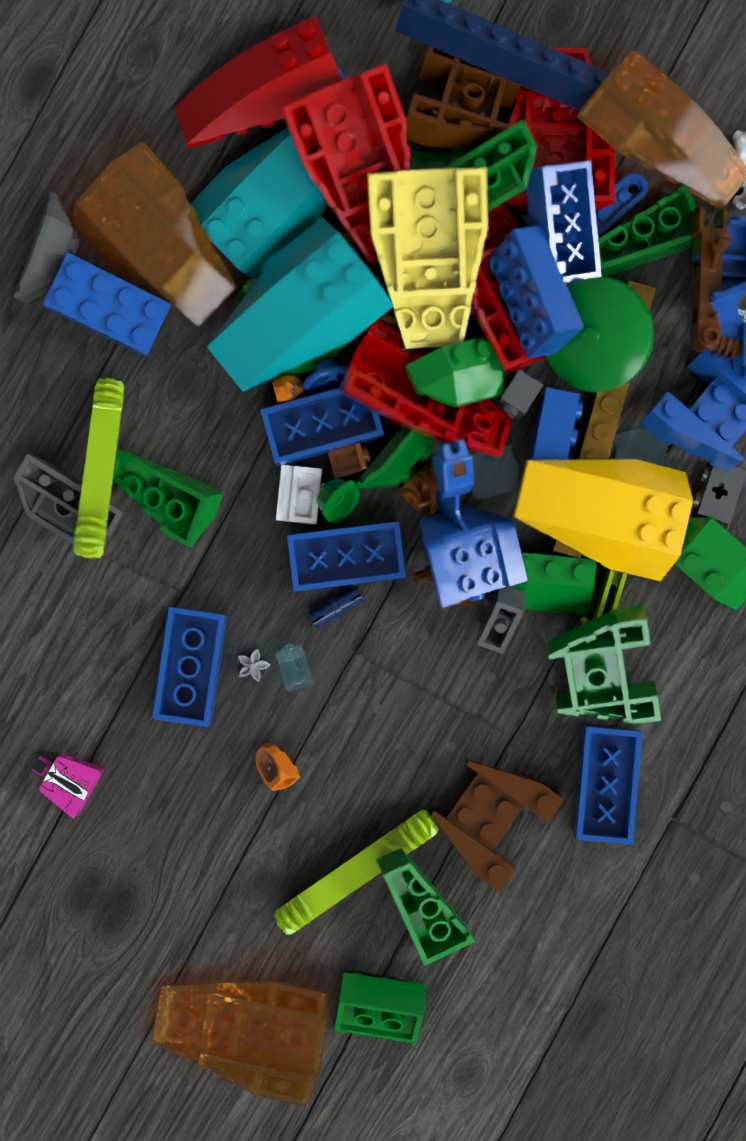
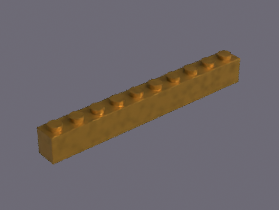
[550,281,656,558]

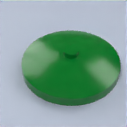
[546,277,654,392]

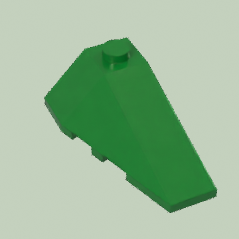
[113,449,223,547]

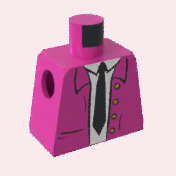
[32,753,105,818]

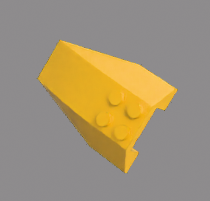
[513,459,693,581]

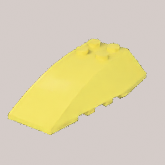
[368,168,488,349]

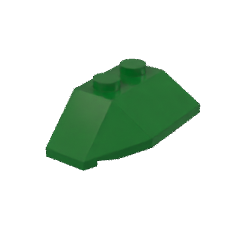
[445,120,537,212]
[405,337,509,407]
[355,426,433,490]
[674,517,746,610]

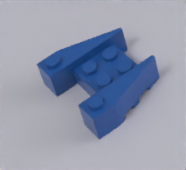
[640,351,746,472]

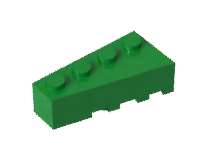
[598,184,696,277]
[376,848,475,966]

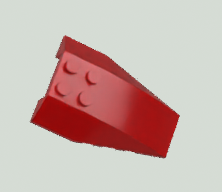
[175,16,343,148]
[506,47,615,213]
[281,64,410,263]
[472,203,568,372]
[338,320,512,458]

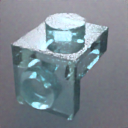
[275,645,314,692]

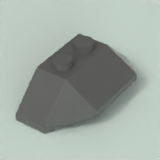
[14,192,79,304]
[14,454,125,545]

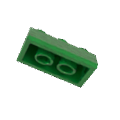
[509,553,597,616]
[334,972,427,1044]

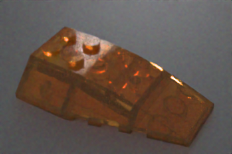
[576,49,746,209]
[71,142,237,326]
[152,981,329,1107]

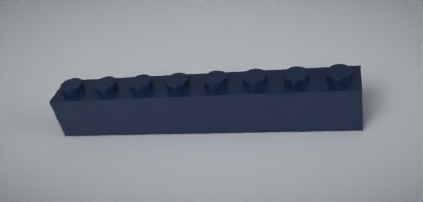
[395,0,620,120]

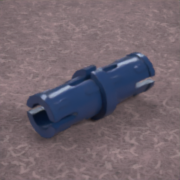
[308,586,365,629]

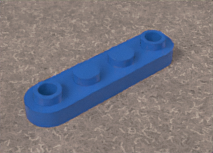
[595,173,648,238]

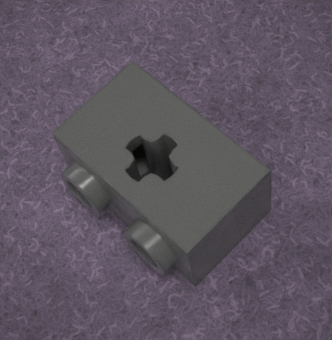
[497,370,543,420]
[692,463,746,525]
[477,586,526,654]

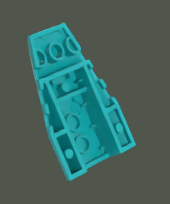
[187,127,328,279]
[207,217,394,392]

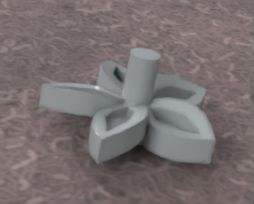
[238,648,270,682]

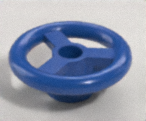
[303,359,348,395]

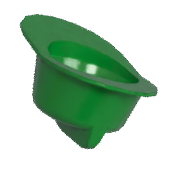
[316,479,360,524]

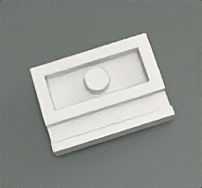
[276,465,322,524]

